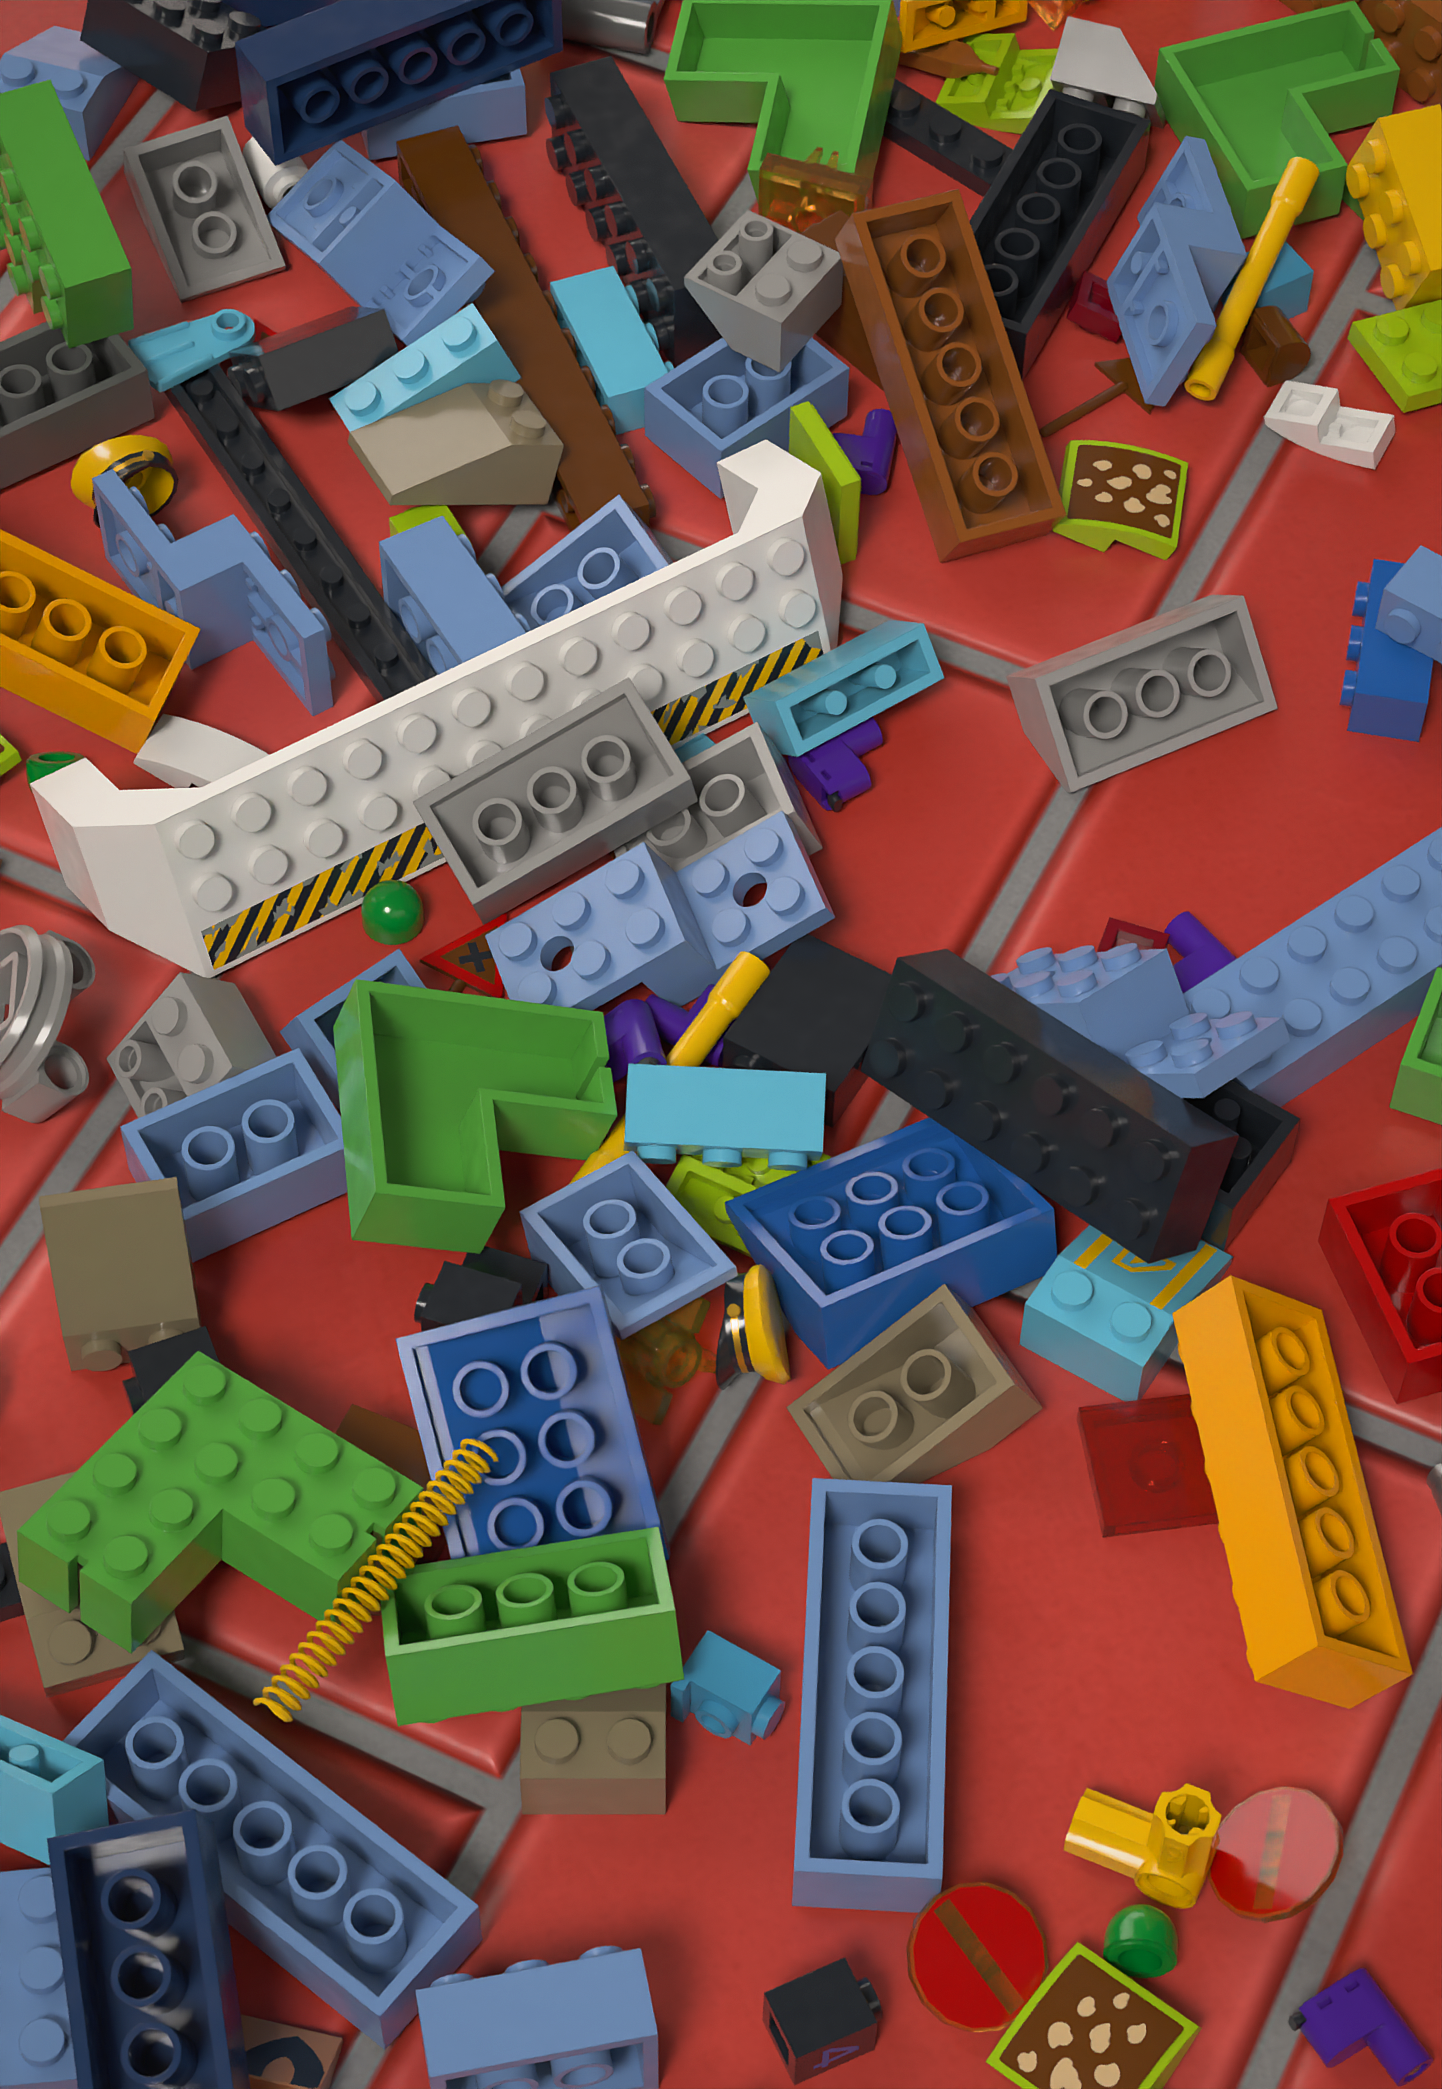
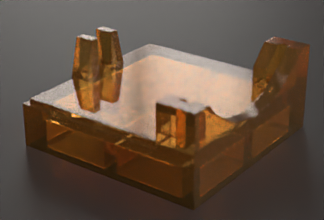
[758,147,873,234]

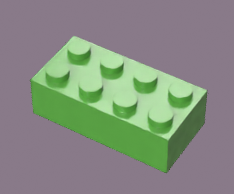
[379,1527,684,1726]

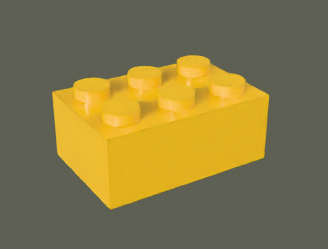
[1346,104,1442,311]

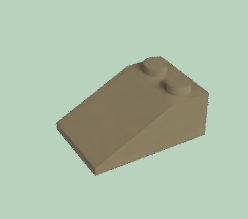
[347,379,564,505]
[39,1177,202,1371]
[786,1284,1043,1484]
[0,1471,185,1698]
[520,1683,666,1814]

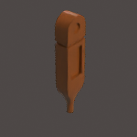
[898,40,999,79]

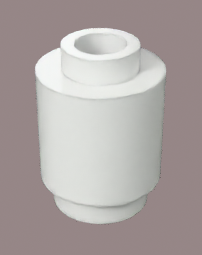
[243,137,309,209]

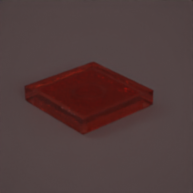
[1077,1394,1219,1538]

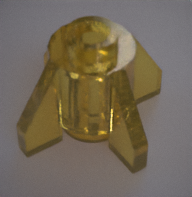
[615,1296,716,1425]

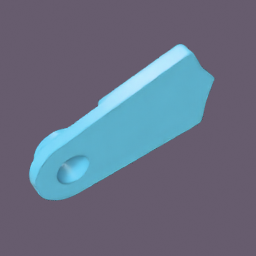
[128,309,255,392]

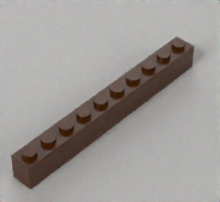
[396,125,656,533]

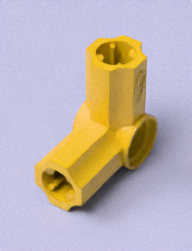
[1064,1783,1222,1909]

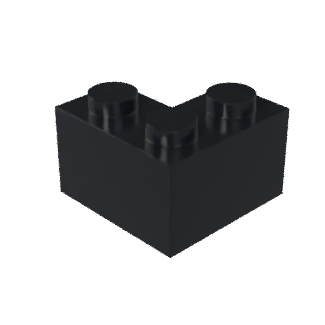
[1182,1080,1300,1251]
[414,1246,549,1331]

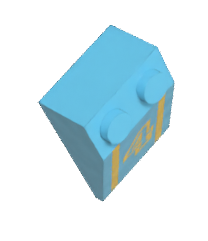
[1019,1225,1233,1408]

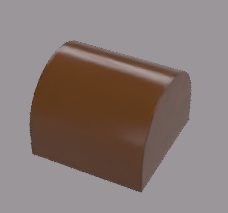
[1240,305,1311,388]

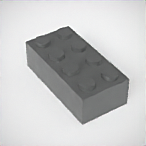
[0,321,155,490]

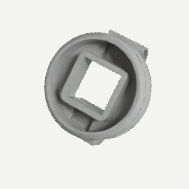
[0,925,95,1123]

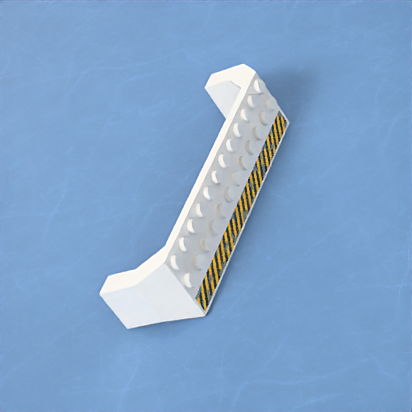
[30,440,843,978]

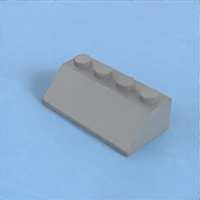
[1006,595,1278,793]
[413,677,698,925]

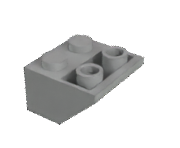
[1050,16,1166,128]
[684,209,843,373]
[106,972,276,1118]

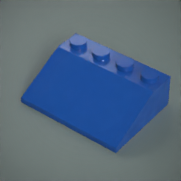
[725,1117,1057,1370]
[395,1285,671,1560]

